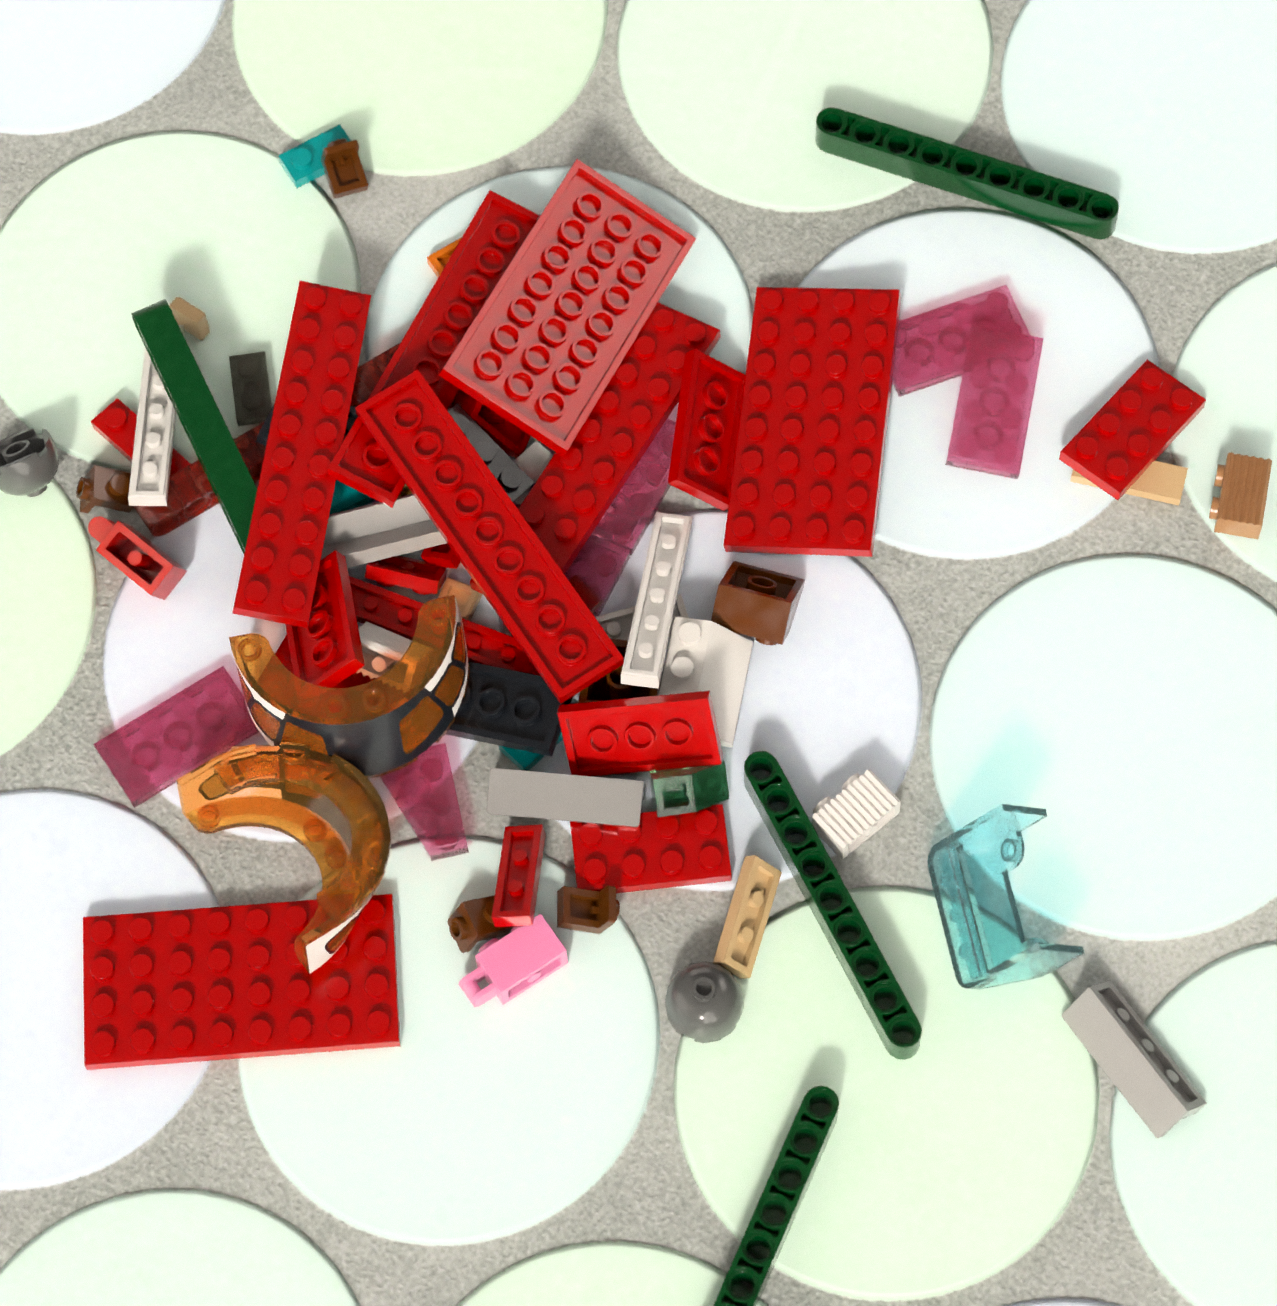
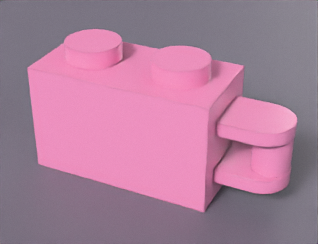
[459,913,568,1007]

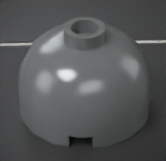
[0,429,59,497]
[665,961,744,1043]

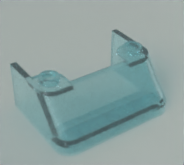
[927,804,1085,990]

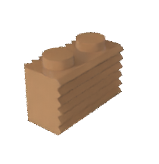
[1209,452,1272,539]

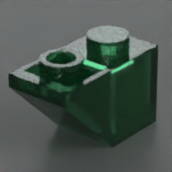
[649,760,729,817]

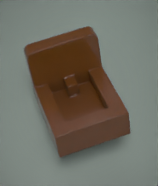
[321,139,369,199]
[76,465,135,513]
[557,885,620,934]
[447,895,513,953]

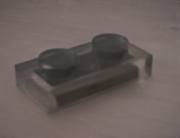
[229,351,272,426]

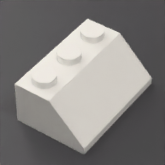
[659,616,753,748]

